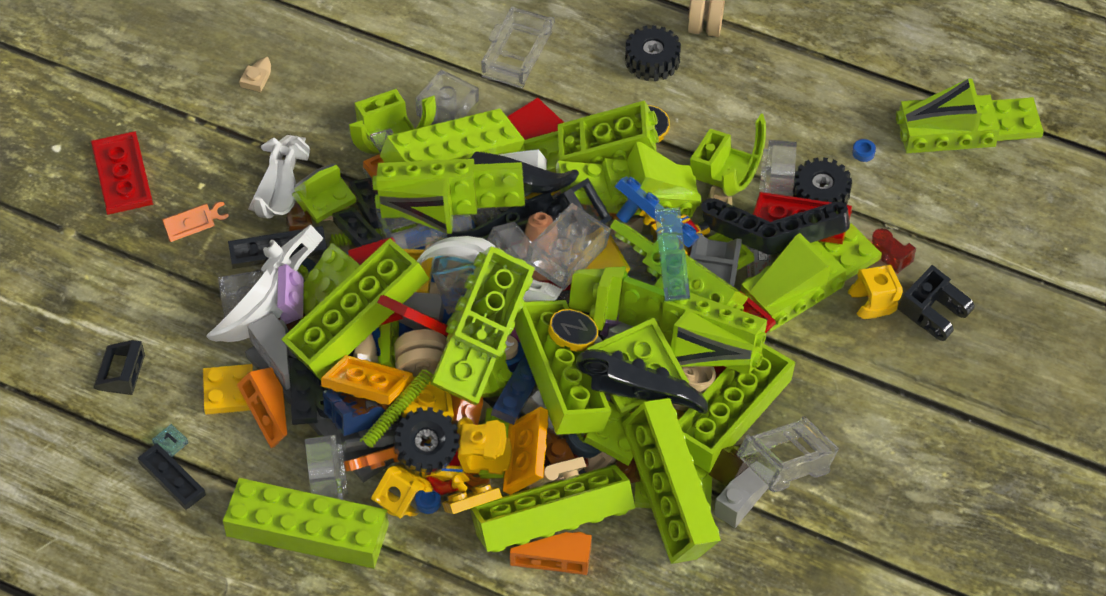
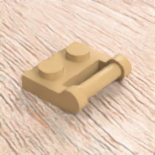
[526,457,586,490]

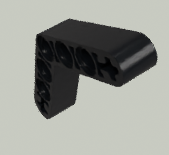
[701,198,850,255]

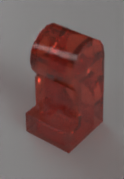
[871,228,916,274]

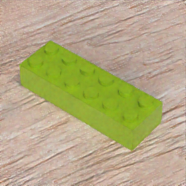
[380,108,525,163]
[281,238,429,380]
[514,300,612,435]
[678,344,795,473]
[622,398,721,564]
[470,464,635,552]
[223,478,389,569]

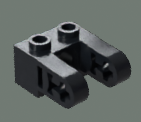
[897,265,975,341]

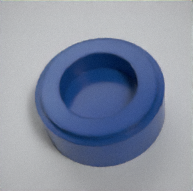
[852,139,876,162]
[415,490,441,514]

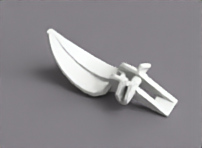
[248,135,310,218]
[206,225,323,342]
[417,236,563,302]

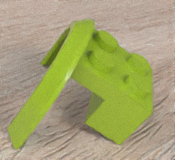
[349,89,436,155]
[690,113,766,197]

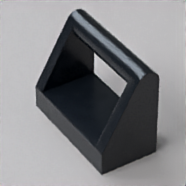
[556,178,612,238]
[94,340,145,395]

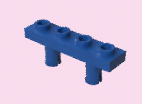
[615,176,699,248]

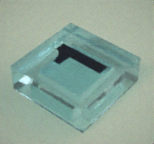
[152,424,188,457]

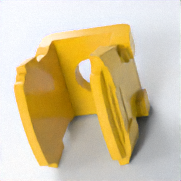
[848,265,903,319]
[458,420,512,475]
[371,464,433,519]

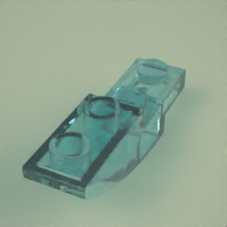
[655,208,690,301]

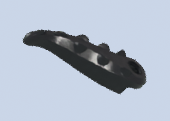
[468,151,579,197]
[447,193,573,248]
[576,349,708,414]

